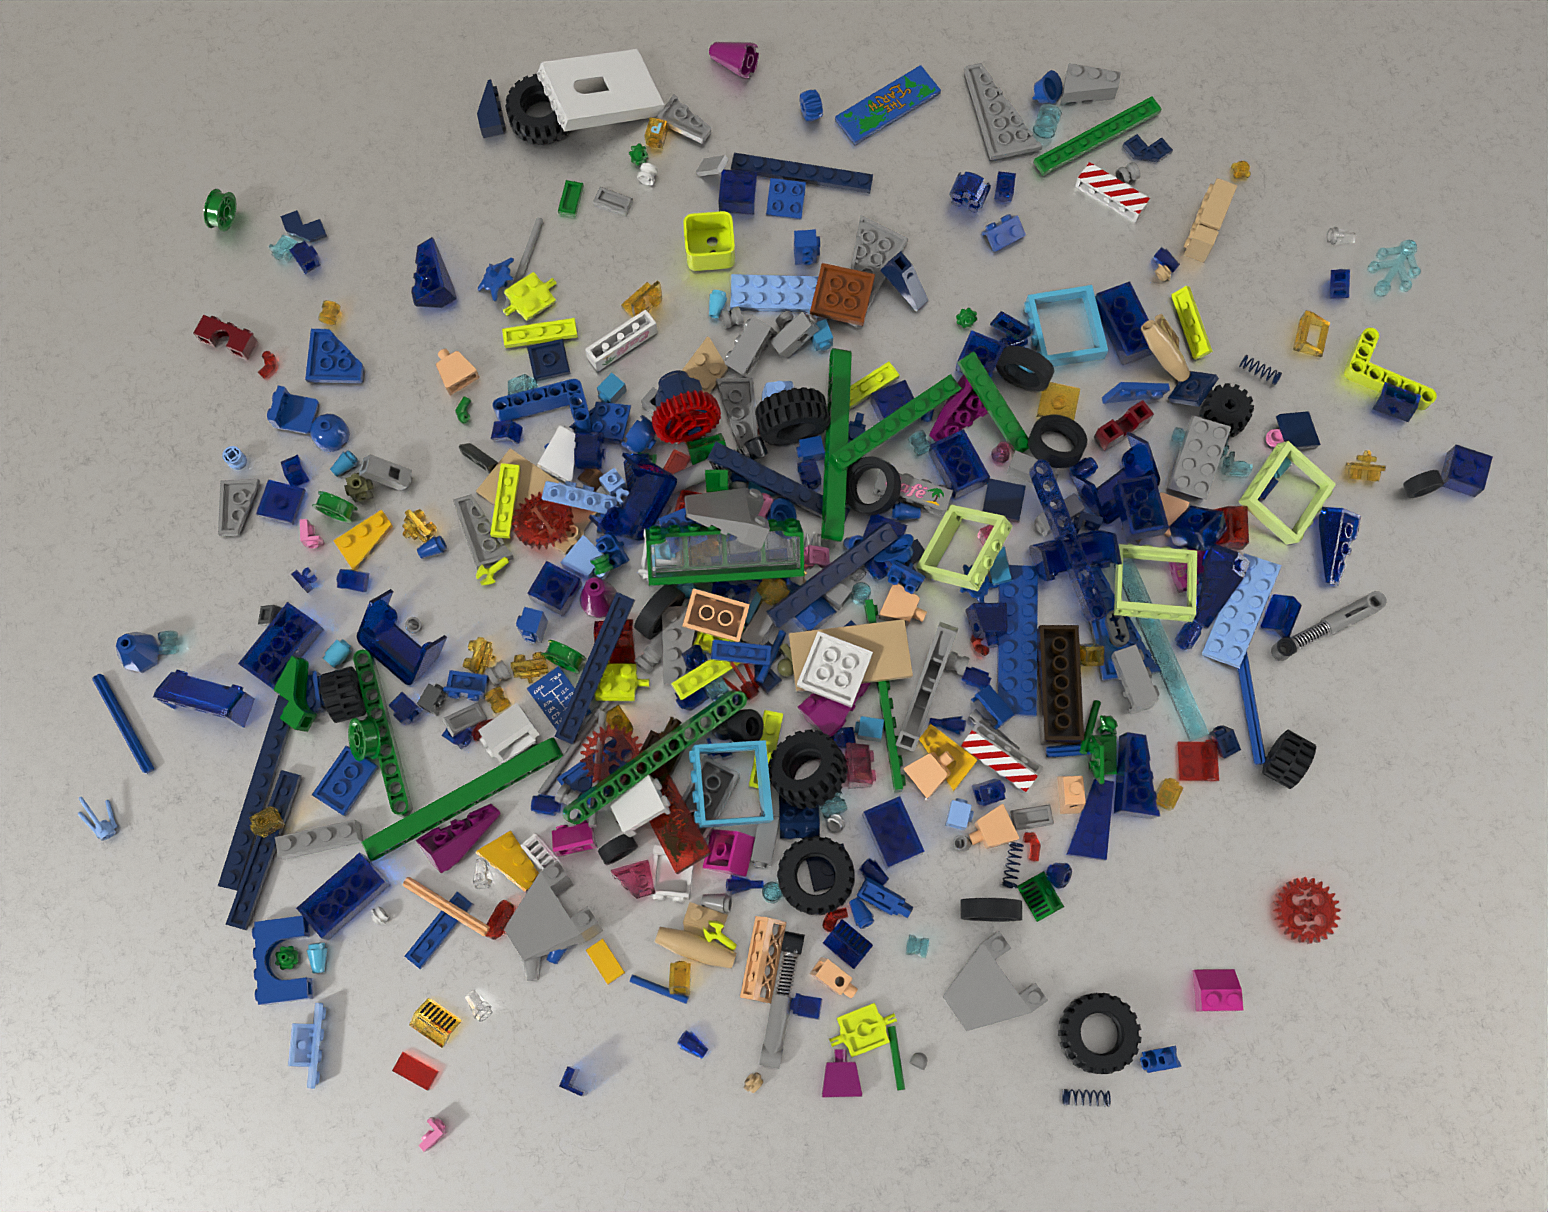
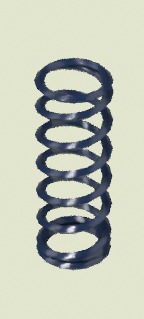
[1239,355,1282,385]
[1001,842,1024,889]
[1062,1089,1111,1107]

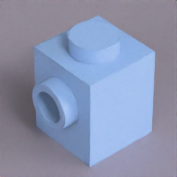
[945,798,974,830]

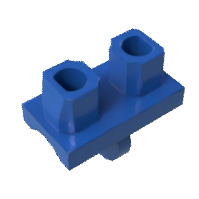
[596,531,630,569]
[886,561,925,594]
[1140,1045,1182,1073]

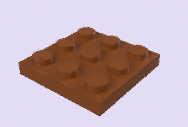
[810,263,875,326]

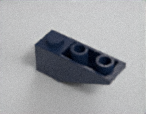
[477,79,505,138]
[880,251,928,311]

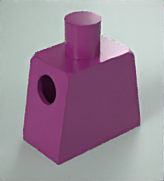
[822,1049,862,1097]

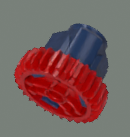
[652,370,721,444]

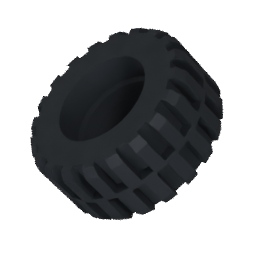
[505,74,570,145]
[755,387,830,445]
[768,729,848,809]
[777,836,855,915]
[1058,993,1142,1074]

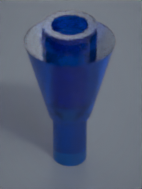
[929,716,966,735]
[726,875,764,895]

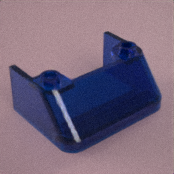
[1072,432,1160,524]
[588,452,677,541]
[1029,530,1122,581]
[357,589,447,685]
[153,669,255,728]

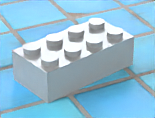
[1167,416,1231,500]
[667,756,740,845]

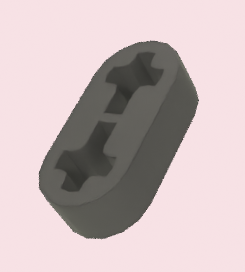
[1104,610,1130,647]

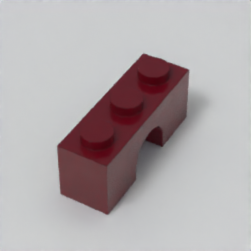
[193,315,258,360]
[1094,400,1154,451]

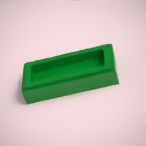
[558,180,584,217]

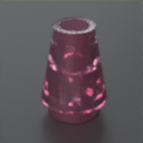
[991,441,1010,463]

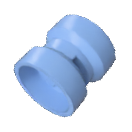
[222,446,247,470]

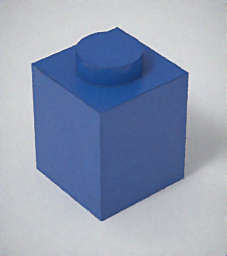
[796,436,825,464]

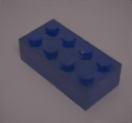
[1095,281,1153,365]
[238,602,324,689]
[296,852,391,940]

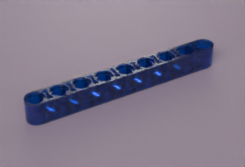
[1029,459,1107,623]

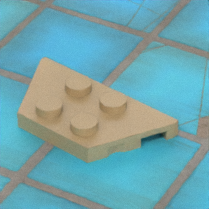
[682,336,728,394]

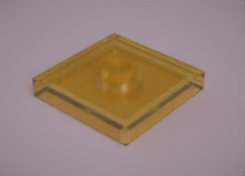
[1036,382,1080,420]

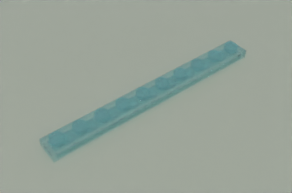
[1113,558,1209,742]

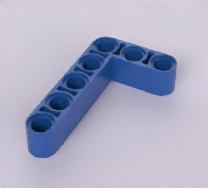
[493,379,592,432]

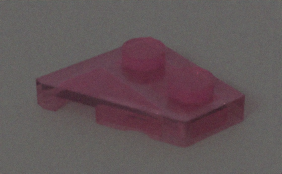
[611,860,656,899]

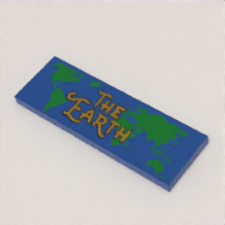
[835,65,941,145]

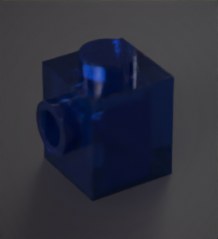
[289,241,320,274]
[388,692,423,724]

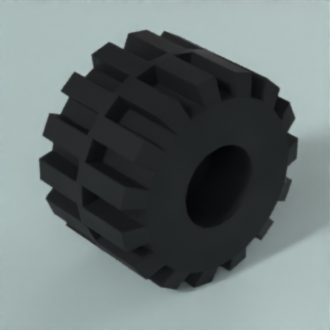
[1199,383,1254,437]
[320,666,366,723]
[1262,729,1317,789]

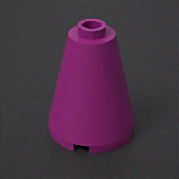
[709,42,759,79]
[580,578,617,618]

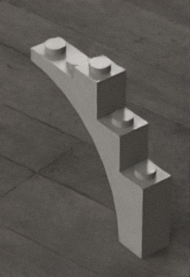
[896,622,959,752]

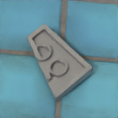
[657,94,711,144]
[218,479,260,536]

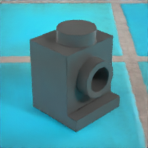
[417,683,446,716]

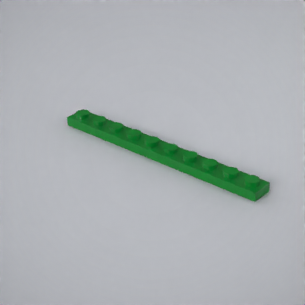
[864,599,906,793]

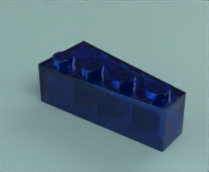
[1114,732,1160,819]

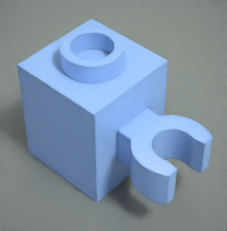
[599,468,631,505]

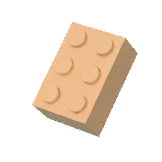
[682,588,750,642]

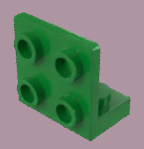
[1088,734,1117,784]

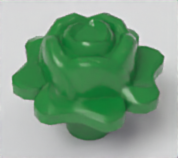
[629,143,648,166]
[956,308,977,328]
[1097,715,1118,734]
[275,946,299,970]

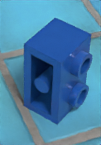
[794,229,820,265]
[516,607,548,644]

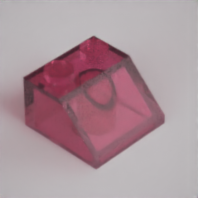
[845,743,876,789]

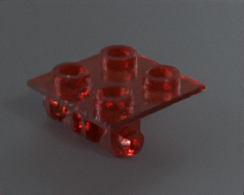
[1177,740,1219,781]

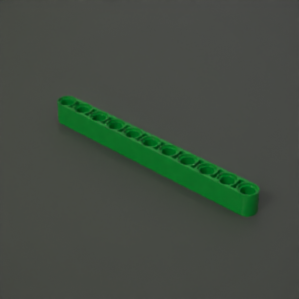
[821,348,852,542]
[563,691,747,824]
[361,737,563,861]

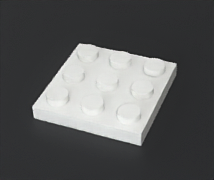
[797,631,873,707]

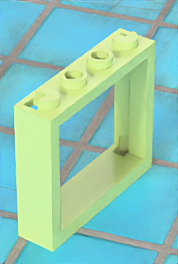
[1238,441,1336,544]
[916,504,1013,591]
[1114,543,1197,622]

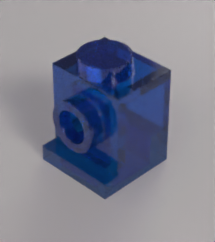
[994,171,1016,202]
[1330,269,1350,299]
[797,458,822,490]
[972,779,1006,806]

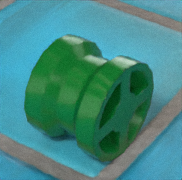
[590,554,613,575]

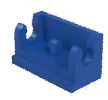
[971,685,1015,730]

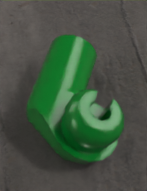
[455,396,471,423]

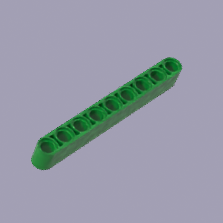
[353,649,413,818]

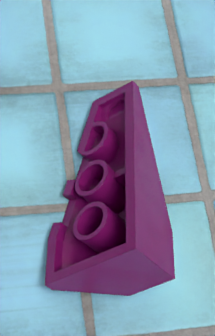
[929,374,988,447]
[798,683,871,737]
[416,804,501,873]

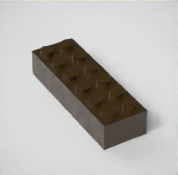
[1037,625,1084,745]

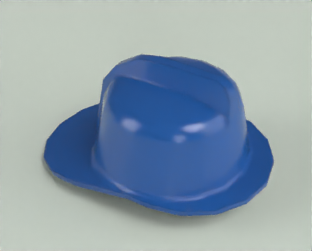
[1032,70,1063,104]
[767,498,797,540]
[874,534,914,564]

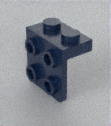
[779,794,820,839]

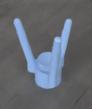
[78,797,118,841]

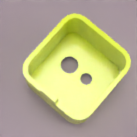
[683,211,735,271]

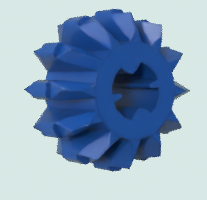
[799,89,823,121]

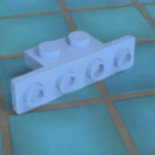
[542,480,617,516]
[288,1003,326,1089]

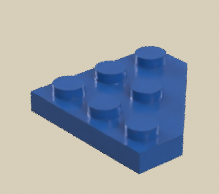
[305,329,364,384]

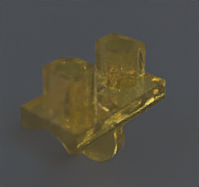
[1345,450,1386,481]
[402,509,437,544]
[463,637,496,674]
[510,652,549,684]

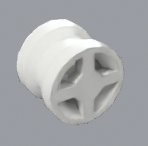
[637,163,658,185]

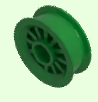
[204,189,237,232]
[312,491,358,523]
[541,640,587,674]
[348,716,381,761]

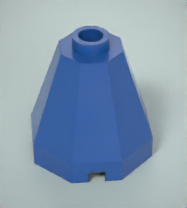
[116,632,162,673]

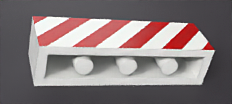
[1075,162,1150,223]
[961,722,1043,792]

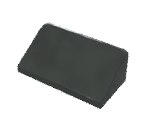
[459,443,498,473]

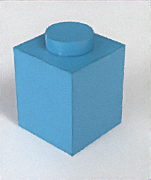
[811,319,833,351]
[597,373,627,403]
[854,716,884,742]

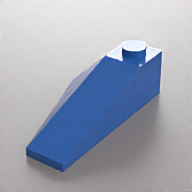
[757,578,837,632]

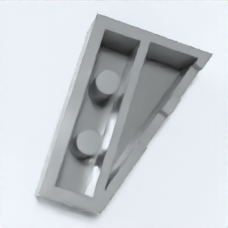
[1060,63,1121,105]
[725,316,778,377]
[1111,645,1159,715]

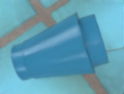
[330,450,359,477]

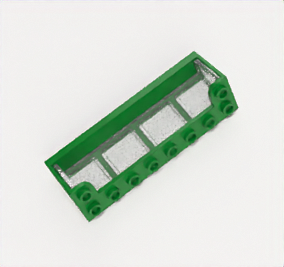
[645,518,804,586]

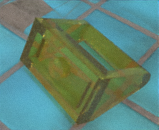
[1293,310,1330,357]

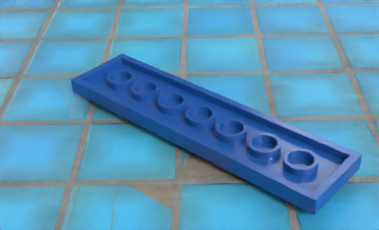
[997,565,1038,717]

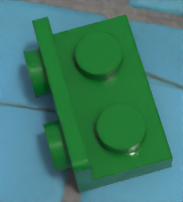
[686,433,726,465]

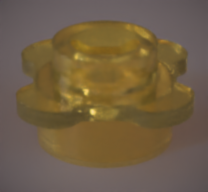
[1231,161,1251,179]

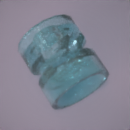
[1033,104,1062,139]
[821,790,848,819]

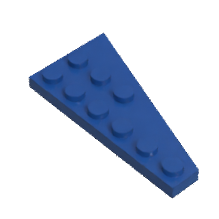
[1079,566,1161,681]

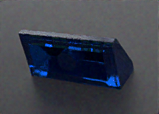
[990,311,1031,342]

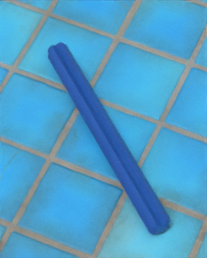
[1238,652,1266,765]
[92,674,154,774]

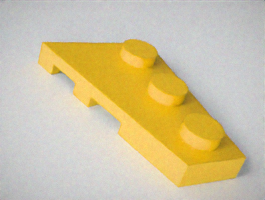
[333,509,393,572]
[919,724,977,791]
[476,830,539,892]

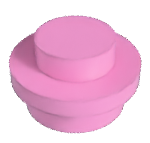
[1265,429,1284,447]

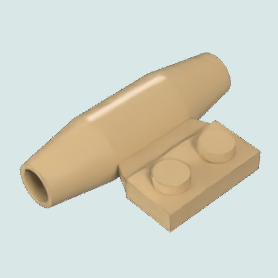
[1141,314,1190,382]
[655,902,737,969]

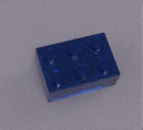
[928,429,990,500]
[1112,474,1169,542]
[862,796,925,870]

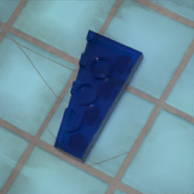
[1066,779,1114,861]

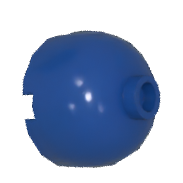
[310,413,350,452]
[621,415,656,453]

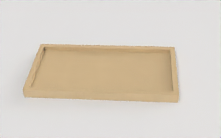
[476,448,599,555]
[789,619,913,692]

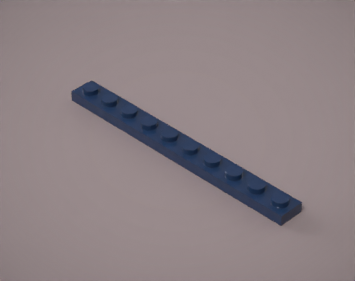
[218,695,291,891]

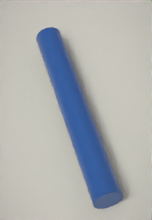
[756,630,786,684]
[629,974,689,1004]

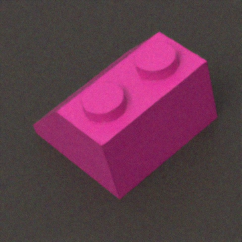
[552,820,598,857]
[703,829,755,877]
[1193,969,1244,1012]

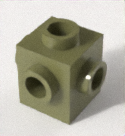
[344,473,374,503]

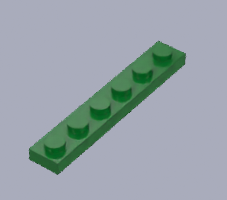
[957,351,1029,453]

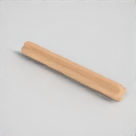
[403,877,490,936]

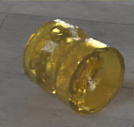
[318,300,341,325]
[484,686,511,713]

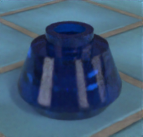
[1046,862,1072,889]

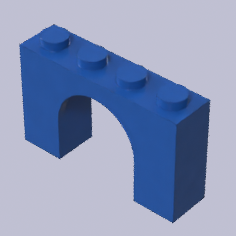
[252,915,313,1006]

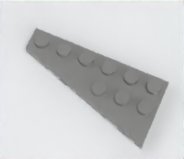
[964,63,1042,160]
[848,215,908,328]

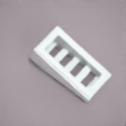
[500,733,538,764]
[521,833,563,871]

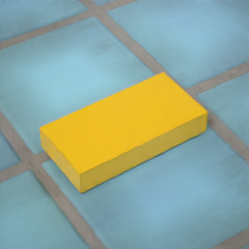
[586,938,625,985]

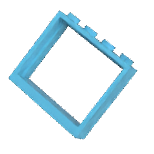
[1024,285,1108,367]
[689,740,774,828]

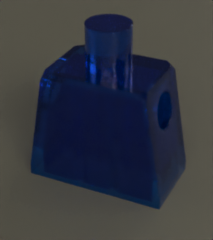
[965,602,1008,648]

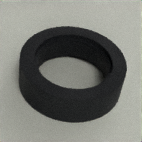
[996,346,1055,392]
[1028,415,1087,468]
[846,456,901,515]
[634,584,685,640]
[961,898,1022,922]

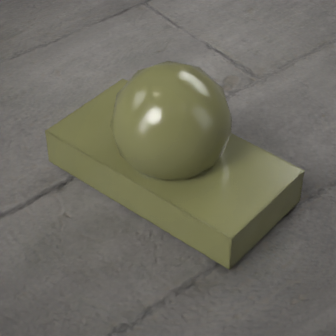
[777,643,794,677]

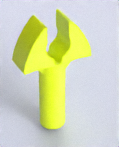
[476,557,509,585]
[703,920,737,951]

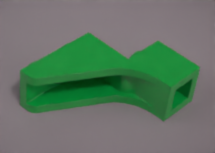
[273,656,317,732]

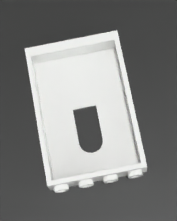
[537,49,664,132]

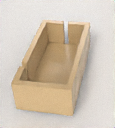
[1183,178,1237,263]

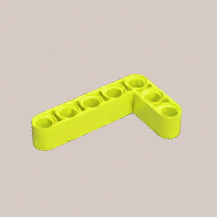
[1344,327,1437,410]

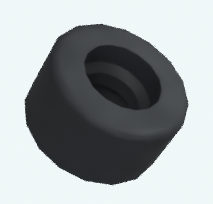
[727,709,764,742]

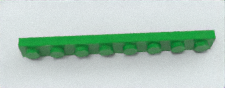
[1033,96,1162,176]
[831,374,961,471]

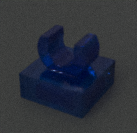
[291,567,318,593]
[682,644,708,671]

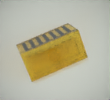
[409,998,461,1048]

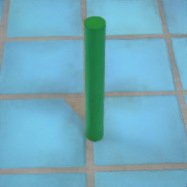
[1079,700,1101,754]
[887,1026,905,1091]

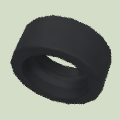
[1403,470,1444,498]
[598,834,638,865]

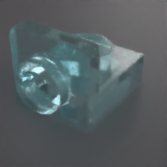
[269,235,300,262]
[508,374,537,395]
[1223,451,1253,478]

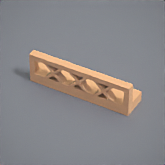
[740,916,786,1004]

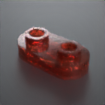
[485,900,514,940]

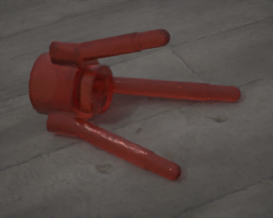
[722,662,760,701]

